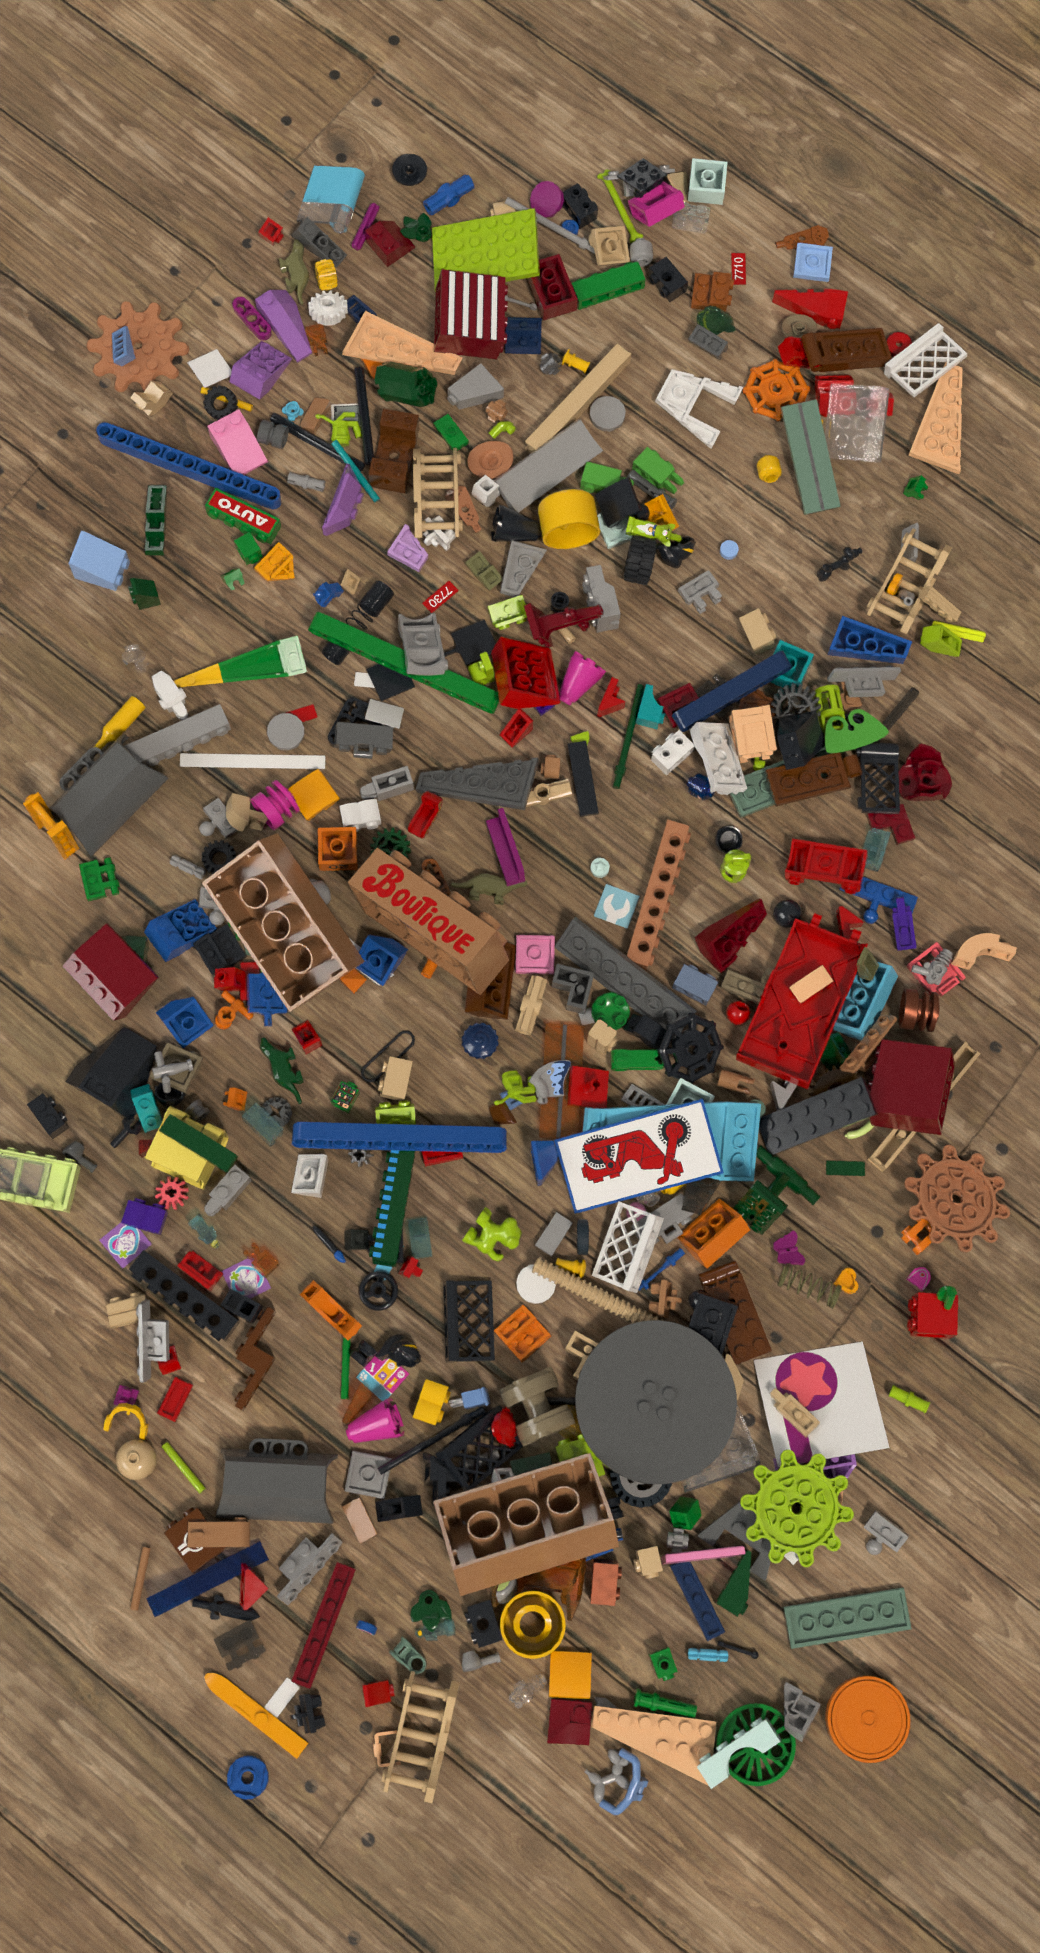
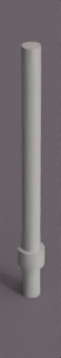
[505,197,595,254]

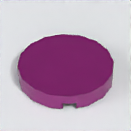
[530,181,564,218]

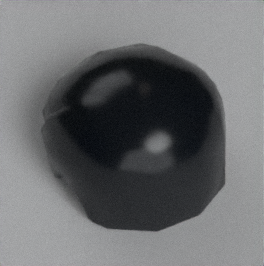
[715,825,743,854]
[773,899,802,928]
[155,1083,186,1107]

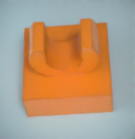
[223,1088,247,1111]

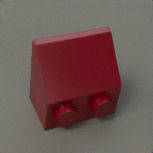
[365,221,415,267]

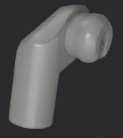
[897,589,915,606]

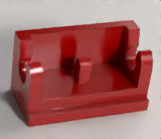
[177,1250,224,1292]

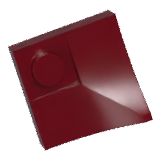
[547,1698,592,1746]

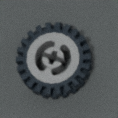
[610,1470,672,1508]

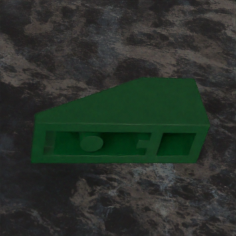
[715,1550,751,1617]

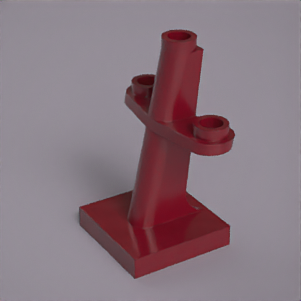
[524,603,604,648]

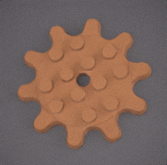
[86,301,189,392]
[904,1145,1010,1252]

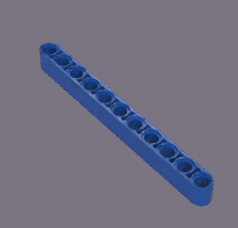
[96,422,281,510]
[292,1122,507,1153]

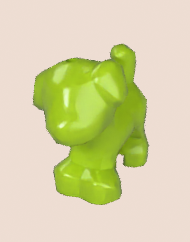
[462,1207,522,1262]

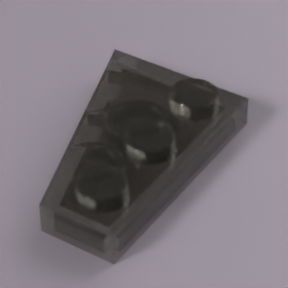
[681,1177,722,1215]

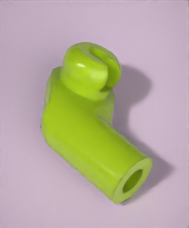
[488,421,516,439]

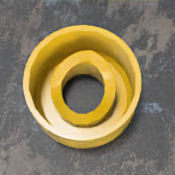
[538,489,600,549]
[500,1590,566,1659]

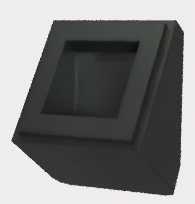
[344,1229,369,1251]

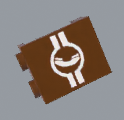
[164,1507,228,1573]

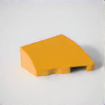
[636,494,679,531]

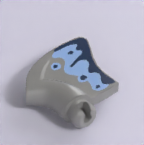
[529,1060,571,1104]

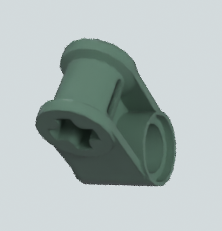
[389,1636,427,1674]

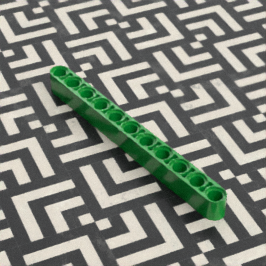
[308,612,500,714]

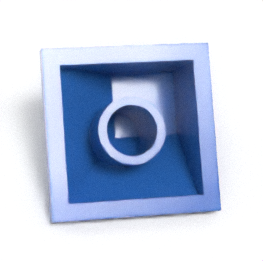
[357,935,408,986]
[156,997,214,1048]
[530,1141,559,1186]

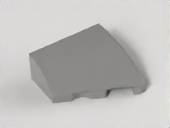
[784,1682,821,1742]

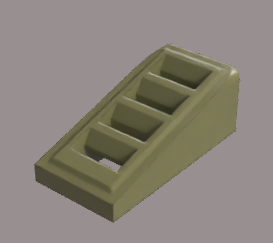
[857,947,879,981]

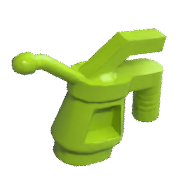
[315,412,362,447]
[494,1071,536,1105]

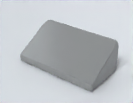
[901,523,919,562]

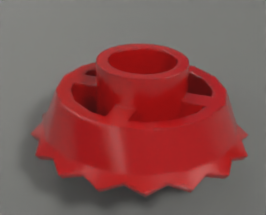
[491,1407,517,1447]

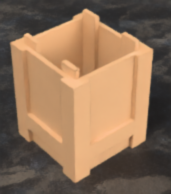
[729,705,777,763]

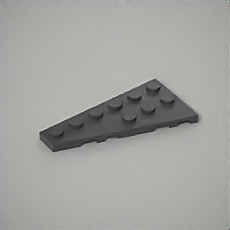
[416,757,539,810]

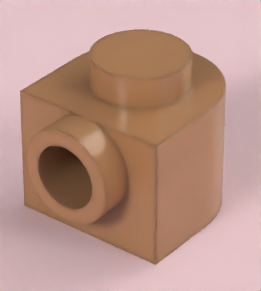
[541,755,561,779]

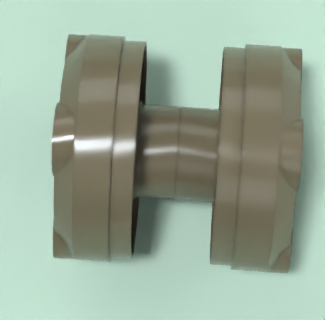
[499,1367,575,1447]

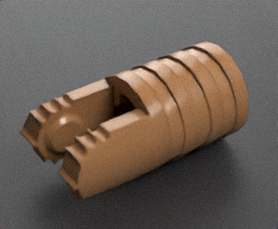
[717,1069,755,1096]

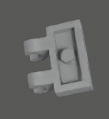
[678,570,722,614]

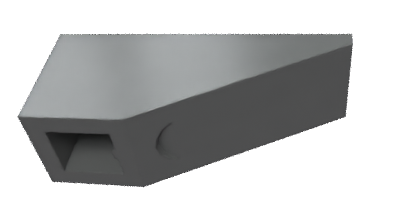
[291,217,347,268]

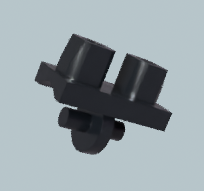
[289,1694,325,1734]

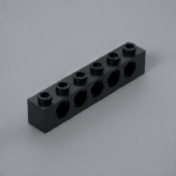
[129,1250,240,1341]

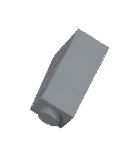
[447,363,504,410]

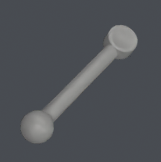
[505,295,537,311]

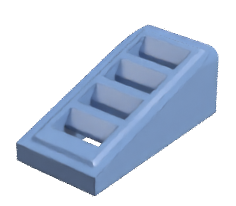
[112,326,136,366]

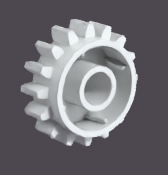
[308,290,348,326]

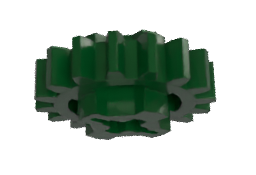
[370,828,411,859]

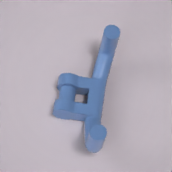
[599,1748,649,1815]

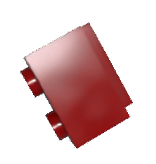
[815,375,856,417]

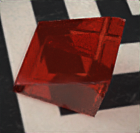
[139,1140,153,1158]

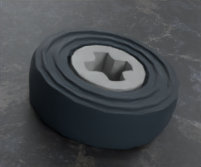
[577,1219,589,1255]

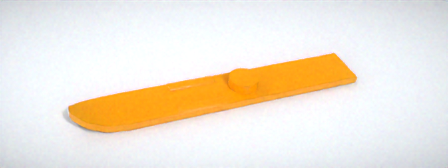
[204,1673,308,1759]

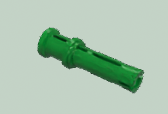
[633,1688,697,1718]

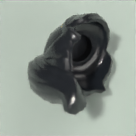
[656,536,696,569]
[375,1334,421,1368]

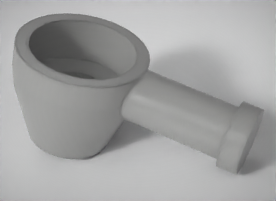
[462,1650,501,1672]

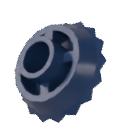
[461,1022,499,1059]

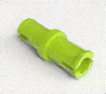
[888,1385,930,1413]

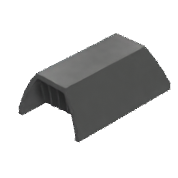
[49,734,169,856]
[215,1438,338,1524]

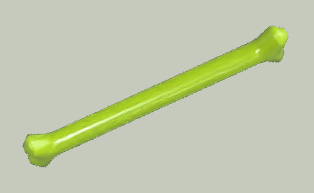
[597,169,643,244]

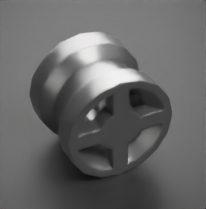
[185,1099,210,1123]

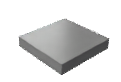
[345,1451,392,1499]

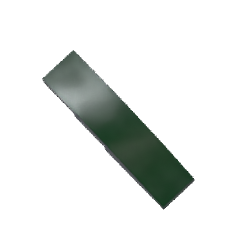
[145,485,167,555]
[159,1114,238,1173]

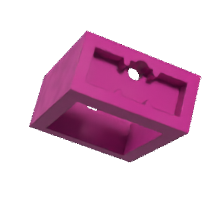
[628,181,685,227]

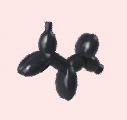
[817,547,863,582]

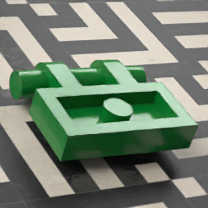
[79,858,120,902]

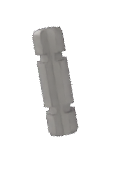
[170,855,206,879]

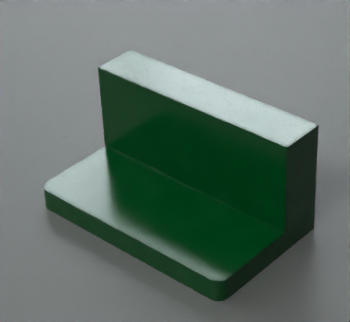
[821,1032,851,1071]

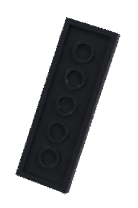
[759,1077,878,1155]

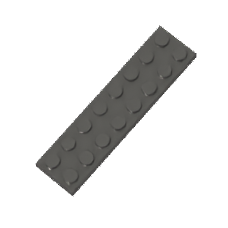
[555,917,697,1040]

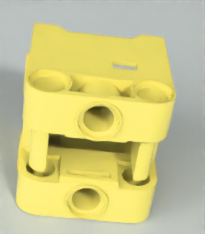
[145,1106,229,1190]

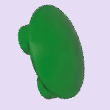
[591,992,630,1030]

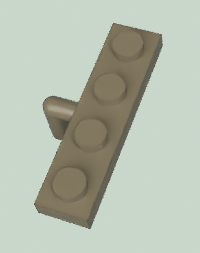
[720,968,772,1004]

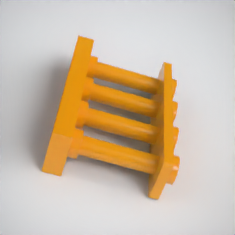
[23,792,80,860]

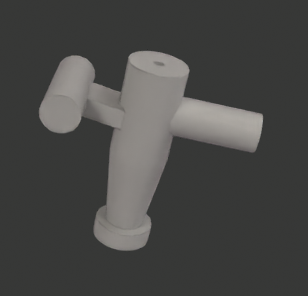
[152,1051,193,1093]

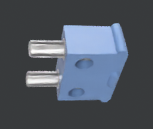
[449,1387,491,1409]

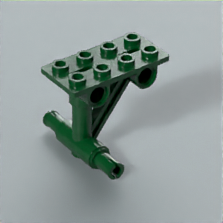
[733,1145,821,1235]

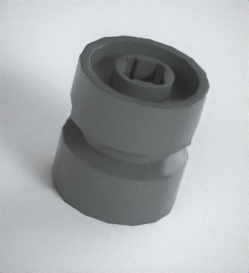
[257,419,289,450]

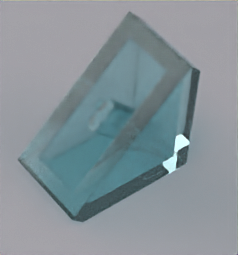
[408,1217,432,1259]

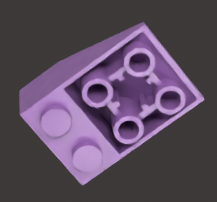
[230,341,292,400]

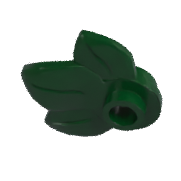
[400,213,432,242]
[410,1590,452,1632]

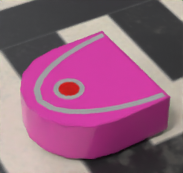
[906,1267,931,1291]

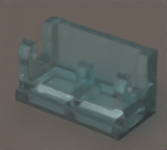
[863,828,891,872]
[242,1103,284,1147]

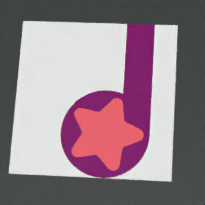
[753,1342,889,1467]

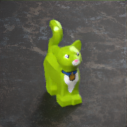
[625,516,682,547]

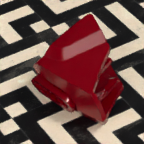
[899,743,952,801]

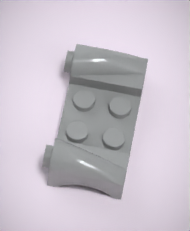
[398,613,448,676]

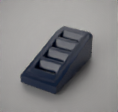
[347,295,377,324]

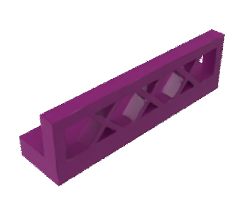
[486,808,525,886]

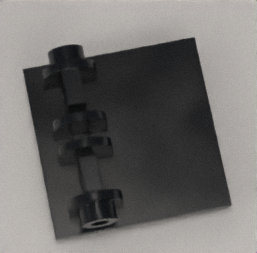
[617,158,667,198]

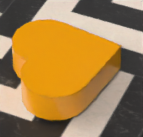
[887,573,903,596]
[833,1268,858,1294]

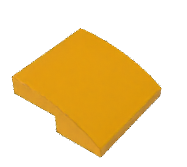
[288,769,340,821]
[549,1651,592,1699]

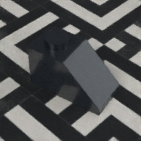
[375,1495,423,1522]

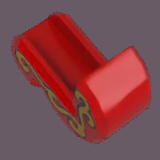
[407,791,443,839]

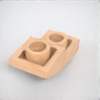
[789,965,834,1003]

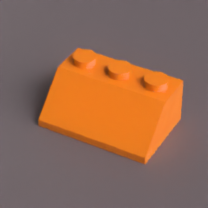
[677,1198,750,1269]

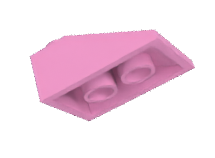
[207,410,268,475]

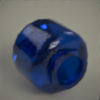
[687,773,715,801]

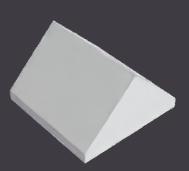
[291,1154,328,1198]

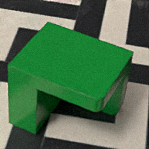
[669,1496,702,1530]

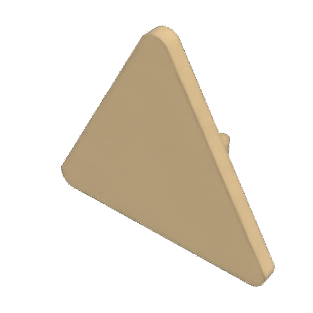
[667,172,689,207]

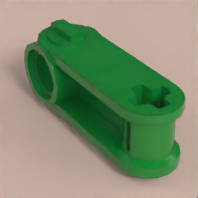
[611,1049,664,1071]

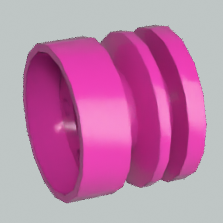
[250,780,300,831]

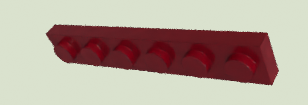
[291,1562,356,1689]

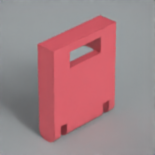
[906,942,966,997]

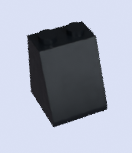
[777,710,825,770]

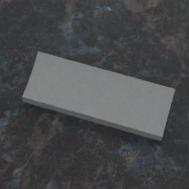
[494,419,603,513]

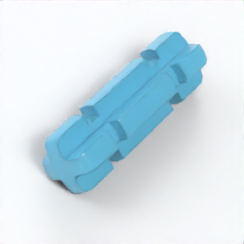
[688,1648,728,1662]

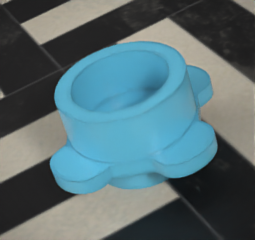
[282,401,304,421]

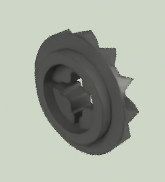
[260,1097,292,1128]

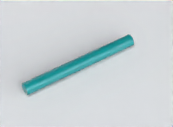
[331,440,380,503]

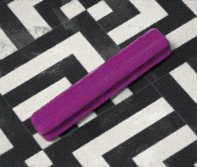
[352,203,380,251]

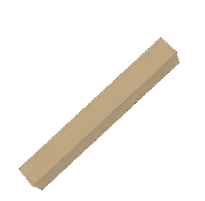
[525,344,631,454]
[867,1041,980,1172]

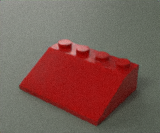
[492,637,560,709]

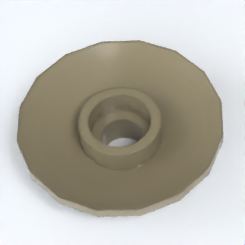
[782,314,817,338]

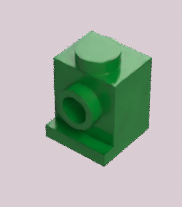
[649,1647,678,1681]

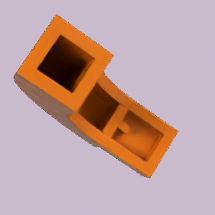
[300,1280,362,1341]

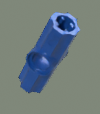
[423,174,474,215]

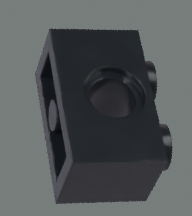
[648,257,688,302]
[464,1599,502,1648]

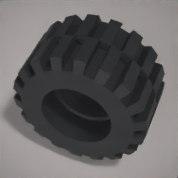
[623,535,657,585]

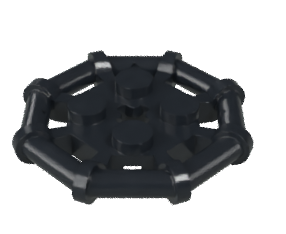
[657,1012,724,1084]

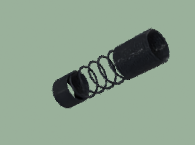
[322,580,394,665]

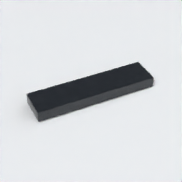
[567,741,599,817]

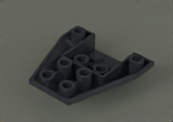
[65,1027,157,1118]

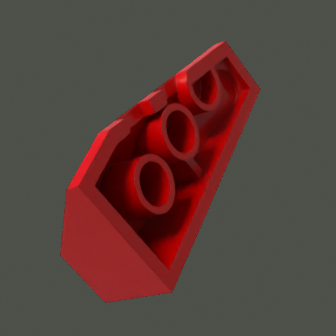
[772,289,848,329]

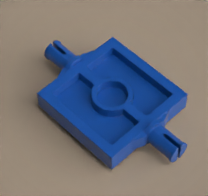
[247,972,287,1027]

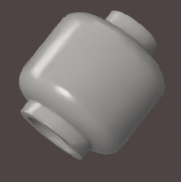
[630,238,653,267]

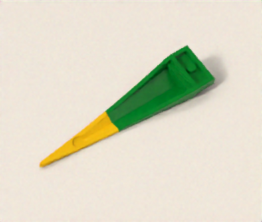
[174,635,307,687]

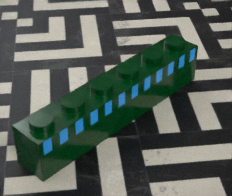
[369,1150,415,1267]

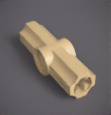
[526,779,572,807]
[515,976,547,1035]

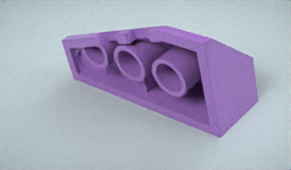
[255,290,312,363]

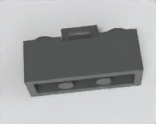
[334,722,393,759]

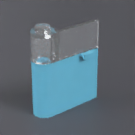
[297,166,365,234]

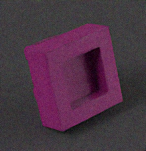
[113,1385,140,1406]

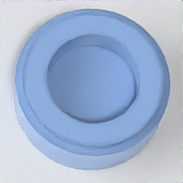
[720,540,739,560]

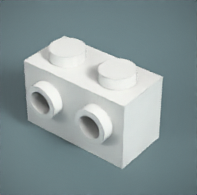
[651,730,694,776]

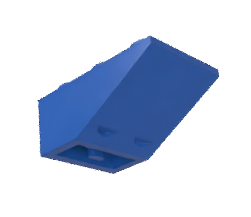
[144,899,217,962]

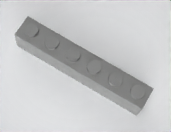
[124,704,231,767]

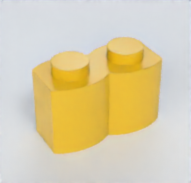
[412,1379,451,1426]

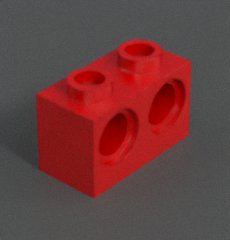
[777,336,810,369]

